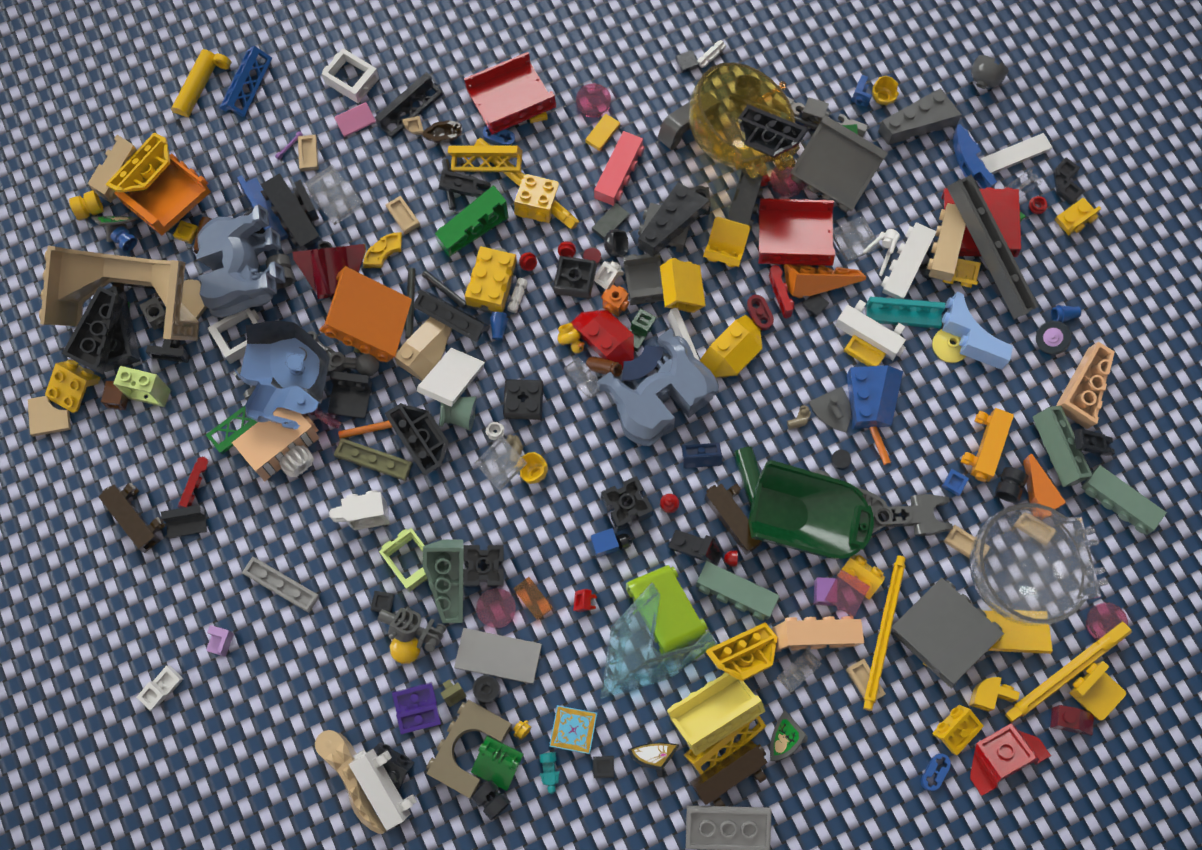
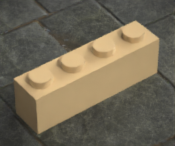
[927,203,966,282]

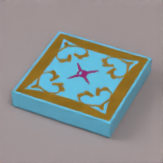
[549,705,597,755]

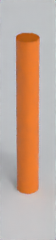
[338,421,392,439]
[869,427,891,465]

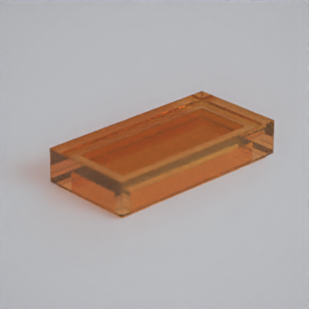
[513,577,553,621]

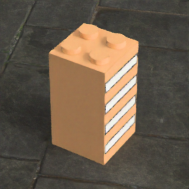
[232,407,319,482]

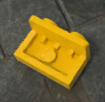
[942,259,981,288]
[837,555,885,600]

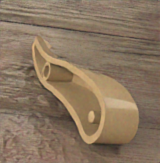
[315,730,386,834]

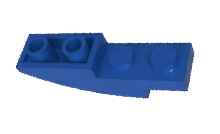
[953,124,997,189]

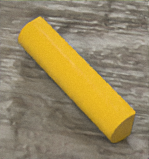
[171,49,216,118]

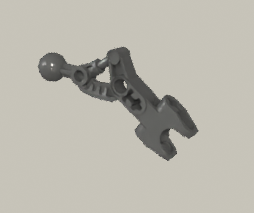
[233,331,379,400]
[814,470,953,536]

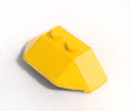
[105,133,170,192]
[700,315,762,377]
[706,622,778,681]

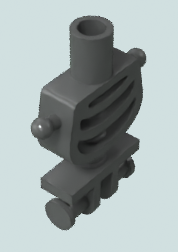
[378,607,446,652]

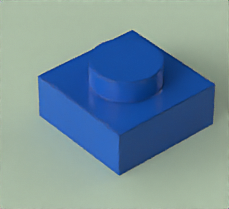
[941,469,969,496]

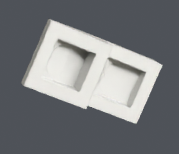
[137,665,183,711]

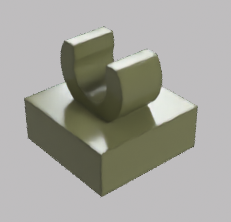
[441,679,467,707]

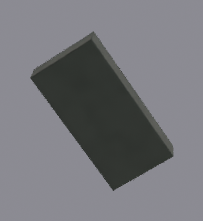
[592,203,630,240]

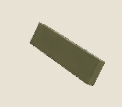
[334,438,413,481]

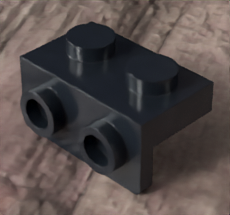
[373,743,414,791]

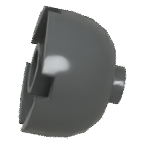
[971,55,1009,89]

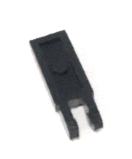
[438,170,491,198]
[1074,429,1115,456]

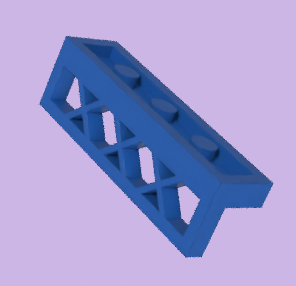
[219,46,272,117]
[237,175,288,241]

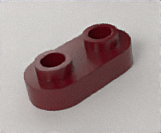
[747,295,774,331]

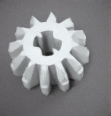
[279,445,314,477]

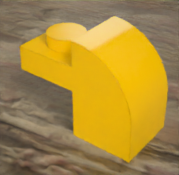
[969,677,1020,712]

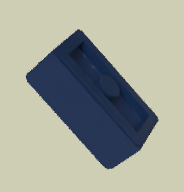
[681,443,722,469]

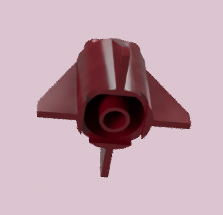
[292,244,366,299]

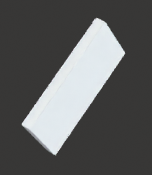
[417,348,485,407]

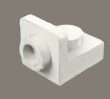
[594,261,625,289]

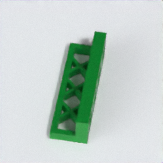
[206,406,258,454]

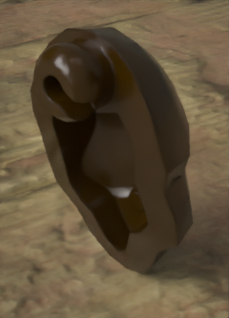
[422,120,463,143]

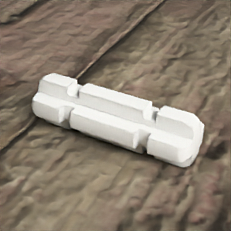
[697,40,726,68]
[508,278,527,313]

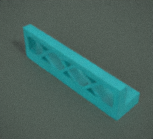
[866,296,945,329]

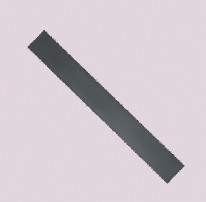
[946,174,1039,319]

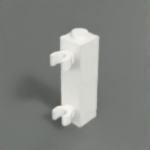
[835,300,906,361]
[348,749,417,831]

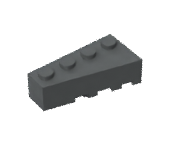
[878,88,962,145]

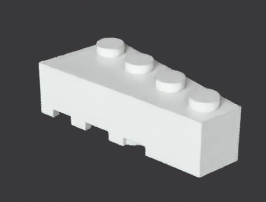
[881,222,937,299]

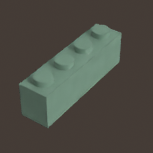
[1033,406,1093,487]
[1081,465,1167,535]
[696,561,780,621]

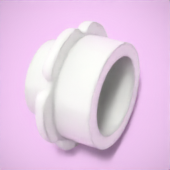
[486,422,504,440]

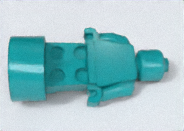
[539,752,560,794]

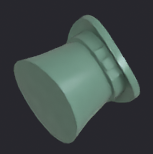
[439,396,477,431]

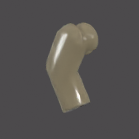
[787,406,811,430]
[506,434,523,462]

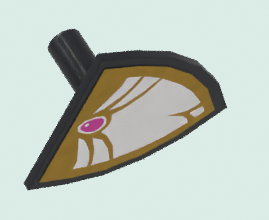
[628,742,679,778]

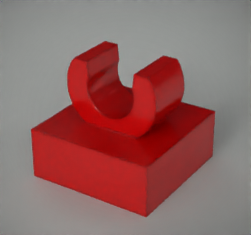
[573,589,597,612]

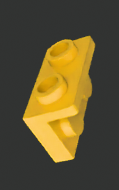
[1054,197,1101,236]
[932,705,984,755]

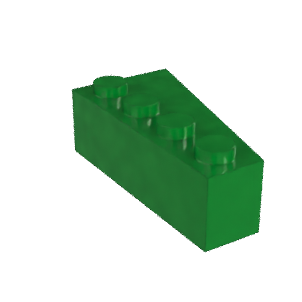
[435,185,509,257]

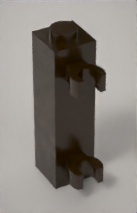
[98,482,166,553]
[704,483,763,555]
[690,741,768,806]

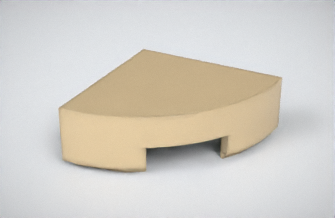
[402,116,424,135]

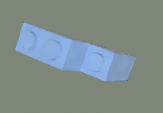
[942,292,1013,370]

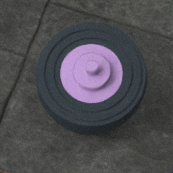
[1036,321,1072,355]

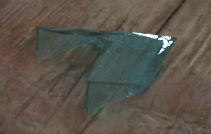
[600,583,717,699]

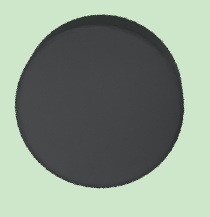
[831,449,851,470]

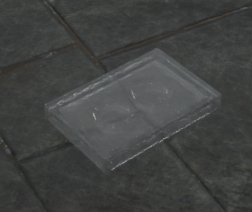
[303,164,364,225]

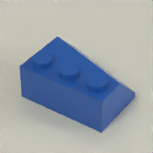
[846,365,903,429]

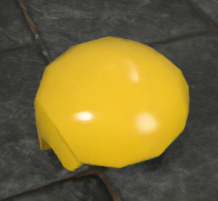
[872,76,899,105]
[517,452,548,484]
[390,637,421,664]

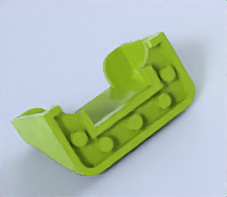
[626,565,708,659]

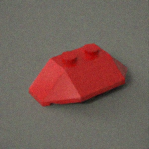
[571,310,634,370]

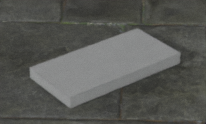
[454,628,542,684]
[686,805,771,850]

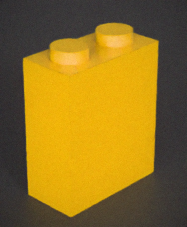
[660,258,705,313]

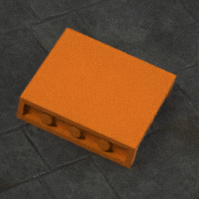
[114,153,211,236]
[319,266,412,362]

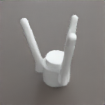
[863,229,900,276]

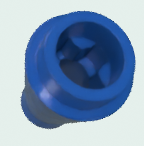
[1051,305,1081,323]
[490,312,508,340]

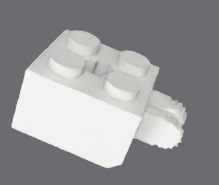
[329,490,390,530]

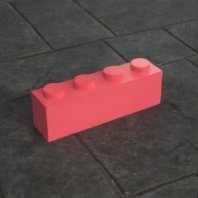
[594,131,645,206]

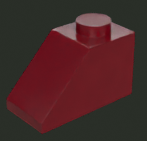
[1050,705,1094,736]

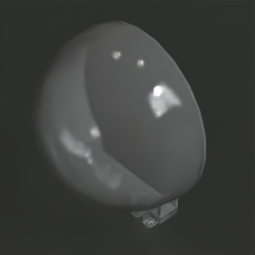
[969,503,1108,626]

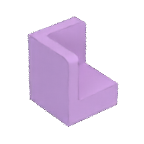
[206,625,234,657]

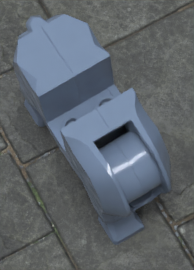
[196,204,285,318]
[597,328,719,446]

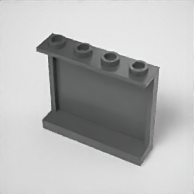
[789,116,888,212]
[891,578,1004,689]

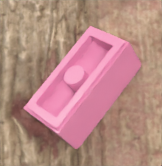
[335,102,376,137]

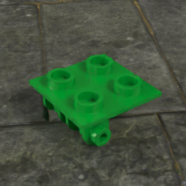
[471,735,524,791]

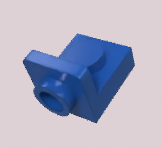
[851,75,872,107]

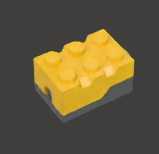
[465,246,518,314]

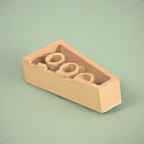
[1056,341,1115,429]
[771,616,864,652]

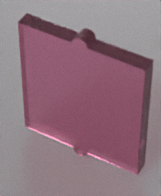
[825,569,870,617]

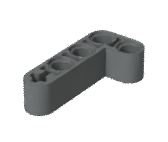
[657,91,720,150]

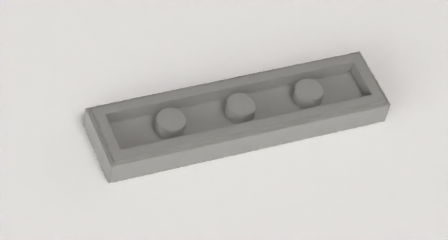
[242,557,320,613]

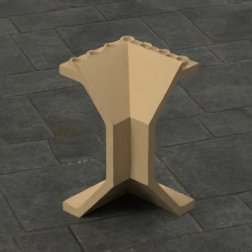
[39,246,199,341]

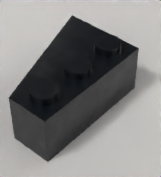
[727,166,764,230]

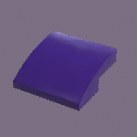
[392,682,441,734]

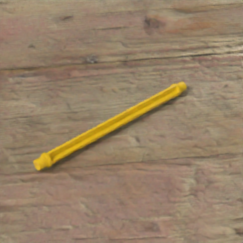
[863,556,906,711]

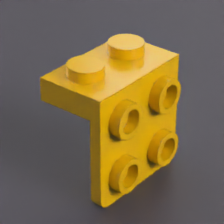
[514,174,559,223]
[703,217,750,267]
[45,360,101,413]
[1069,661,1126,721]

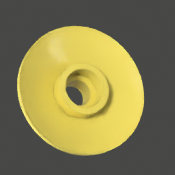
[932,329,966,363]

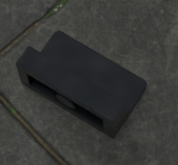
[161,505,207,539]

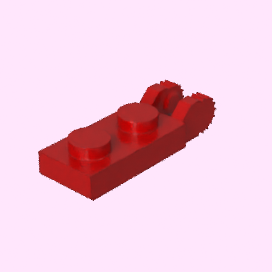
[769,265,795,318]
[178,456,209,508]

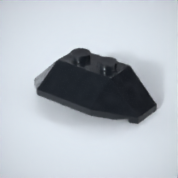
[738,105,808,158]
[384,403,449,476]

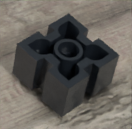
[601,476,653,532]
[463,545,504,587]

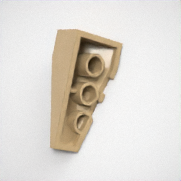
[394,317,452,381]

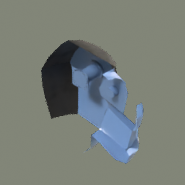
[234,321,330,430]

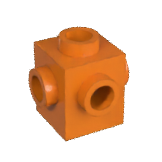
[602,285,630,317]

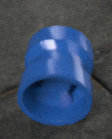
[111,226,138,252]

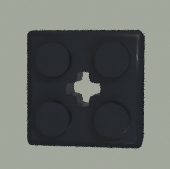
[553,256,597,299]
[503,379,543,420]

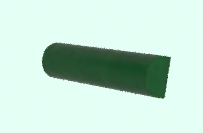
[734,446,761,509]

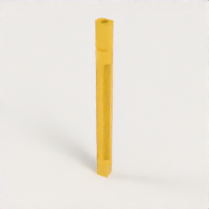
[474,138,579,229]
[1005,621,1132,723]

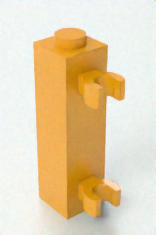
[961,408,1014,482]

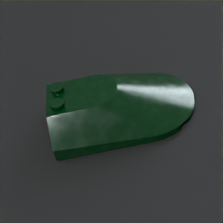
[748,460,874,559]

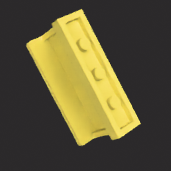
[667,672,765,756]

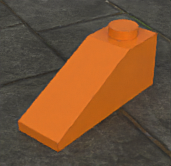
[1023,454,1066,518]

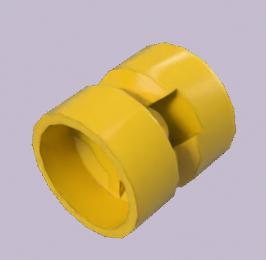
[69,190,104,221]

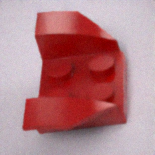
[970,723,1051,796]

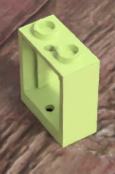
[113,366,171,407]
[379,528,427,592]

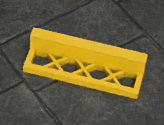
[448,146,523,172]
[684,716,766,775]

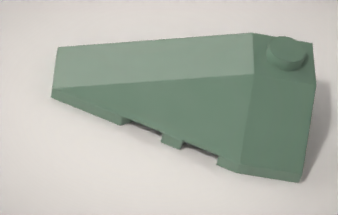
[423,539,464,623]

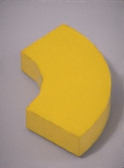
[363,232,402,268]

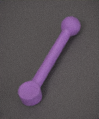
[275,131,303,160]

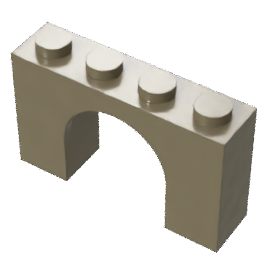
[426,699,512,799]

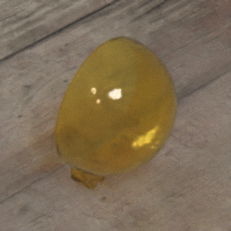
[688,62,800,178]

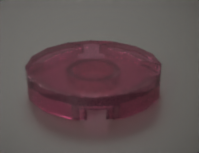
[576,83,611,117]
[770,162,805,197]
[308,408,342,429]
[476,588,516,629]
[1086,602,1128,640]

